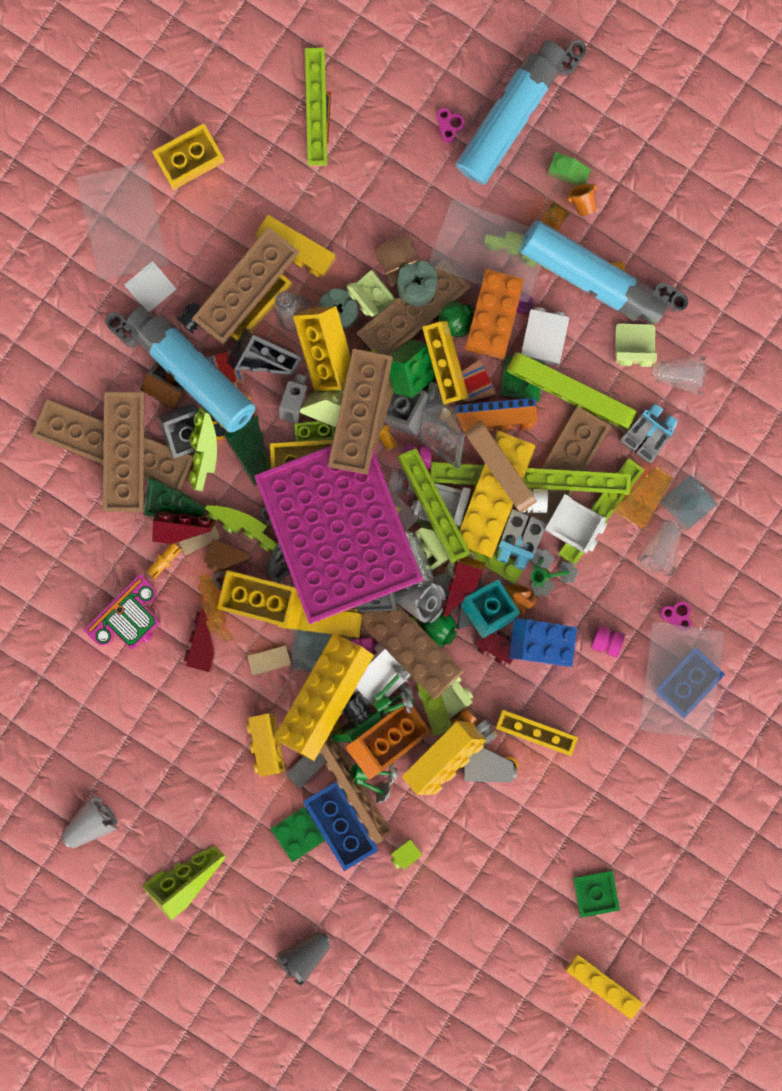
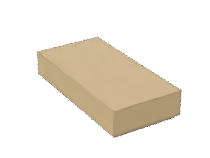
[179,525,221,556]
[247,646,291,675]

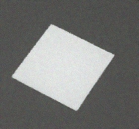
[124,261,176,312]

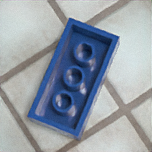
[303,782,379,871]

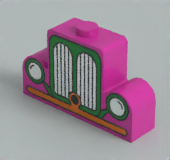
[83,574,160,650]

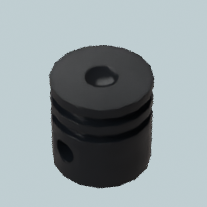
[176,301,200,334]
[343,693,372,726]

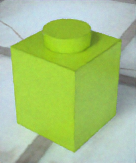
[391,839,423,870]

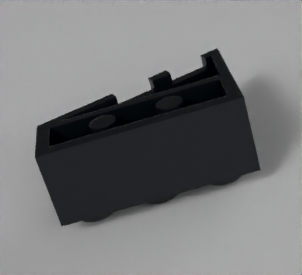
[227,327,302,375]

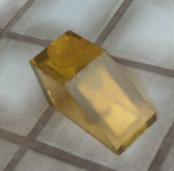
[541,202,571,232]

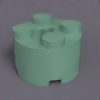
[397,261,438,307]
[318,288,358,331]

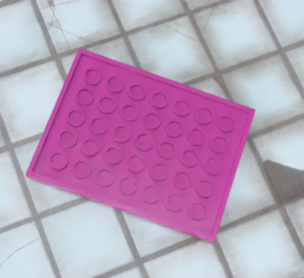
[255,446,423,624]

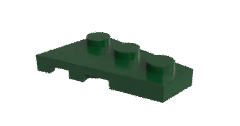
[223,415,271,487]
[143,476,206,517]

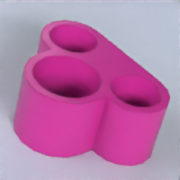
[437,108,464,143]
[660,602,692,631]

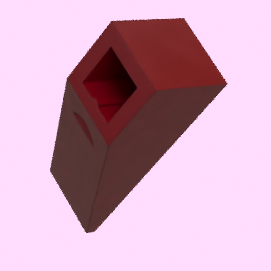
[152,511,216,544]
[443,557,485,617]
[184,608,215,673]

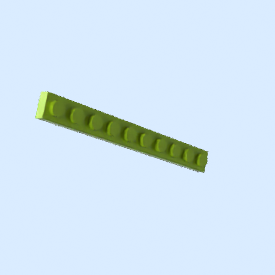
[431,462,631,494]

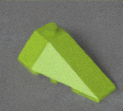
[142,846,226,920]

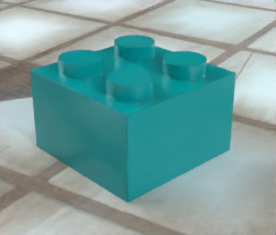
[461,579,520,638]

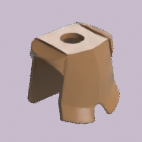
[375,236,421,286]

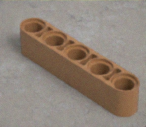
[464,420,537,513]

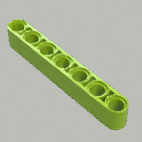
[507,352,637,430]

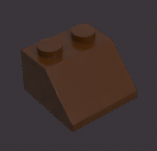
[140,362,187,409]
[204,539,252,573]

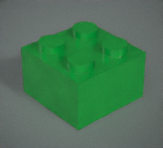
[389,339,436,398]

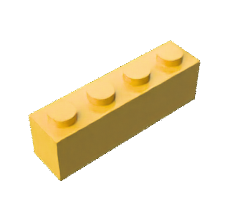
[256,215,336,278]
[422,321,469,404]
[278,607,362,638]
[495,710,578,756]
[565,953,643,1020]

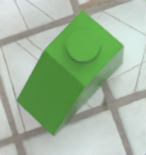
[548,152,591,186]

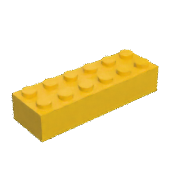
[459,431,536,558]
[274,633,374,761]

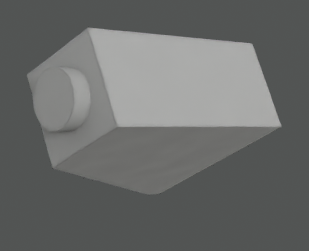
[464,747,517,783]

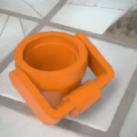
[563,183,597,216]
[505,584,537,615]

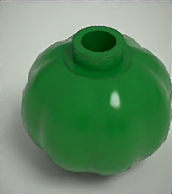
[439,301,474,337]
[420,611,458,647]

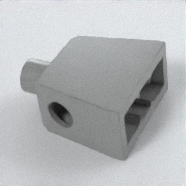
[279,374,307,424]

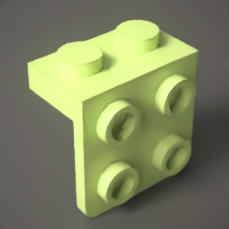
[347,270,397,317]
[615,324,657,367]
[418,677,473,719]

